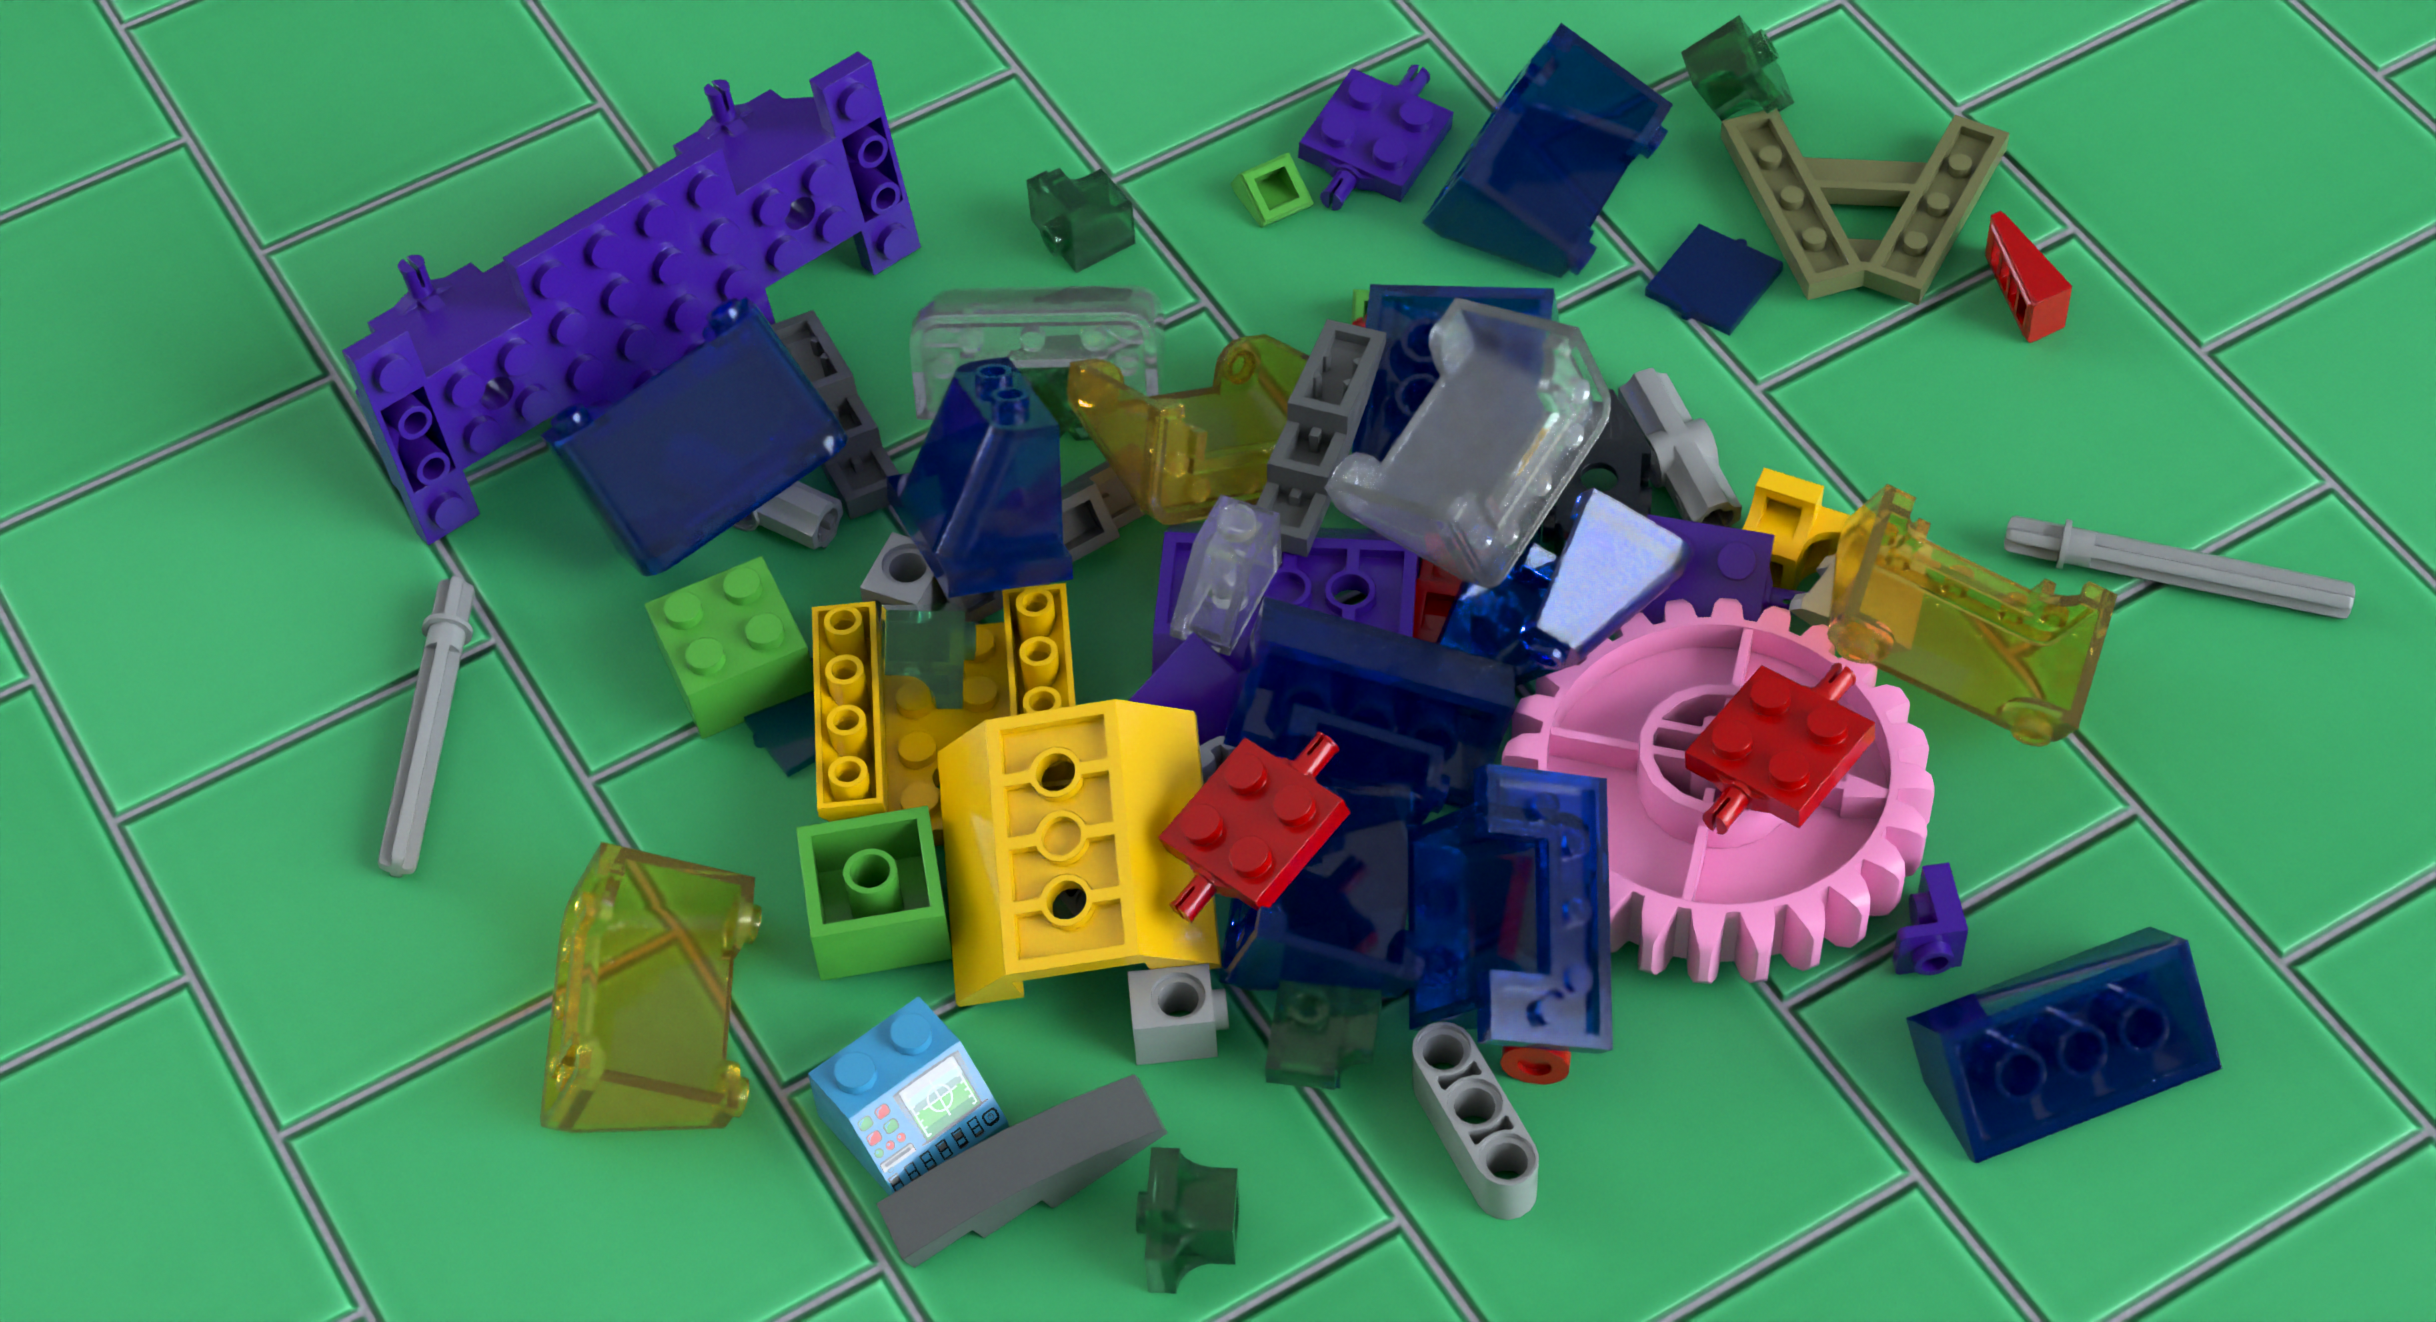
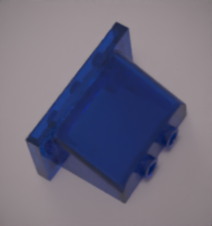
[886,357,1073,598]
[1408,764,1613,1054]

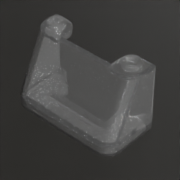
[909,285,1165,420]
[1324,297,1611,588]

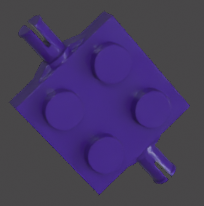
[1298,64,1454,210]
[1591,514,1809,625]

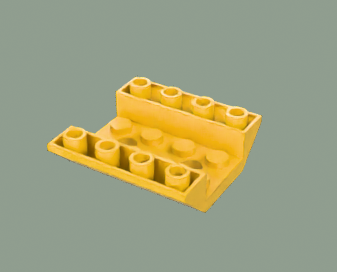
[812,583,1076,846]
[937,699,1222,1007]

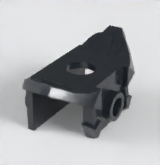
[1542,388,1652,568]

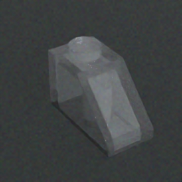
[1170,494,1282,656]

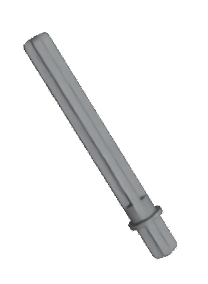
[2004,515,2355,619]
[377,576,475,878]

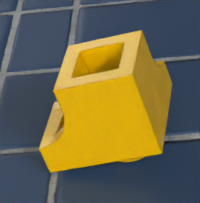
[1742,467,1852,590]

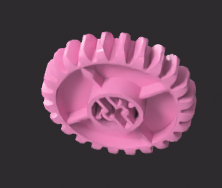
[1501,598,1935,984]

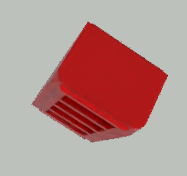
[1985,211,2072,343]

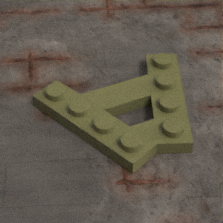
[1721,107,2010,305]

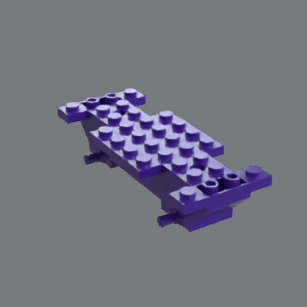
[342,52,921,545]

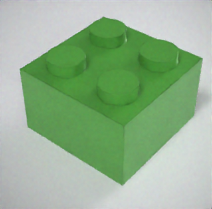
[644,556,814,739]
[796,806,953,981]

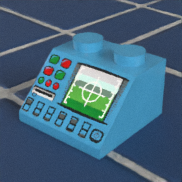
[808,996,1009,1195]

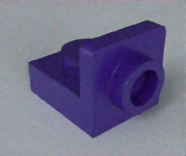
[1892,862,1968,975]

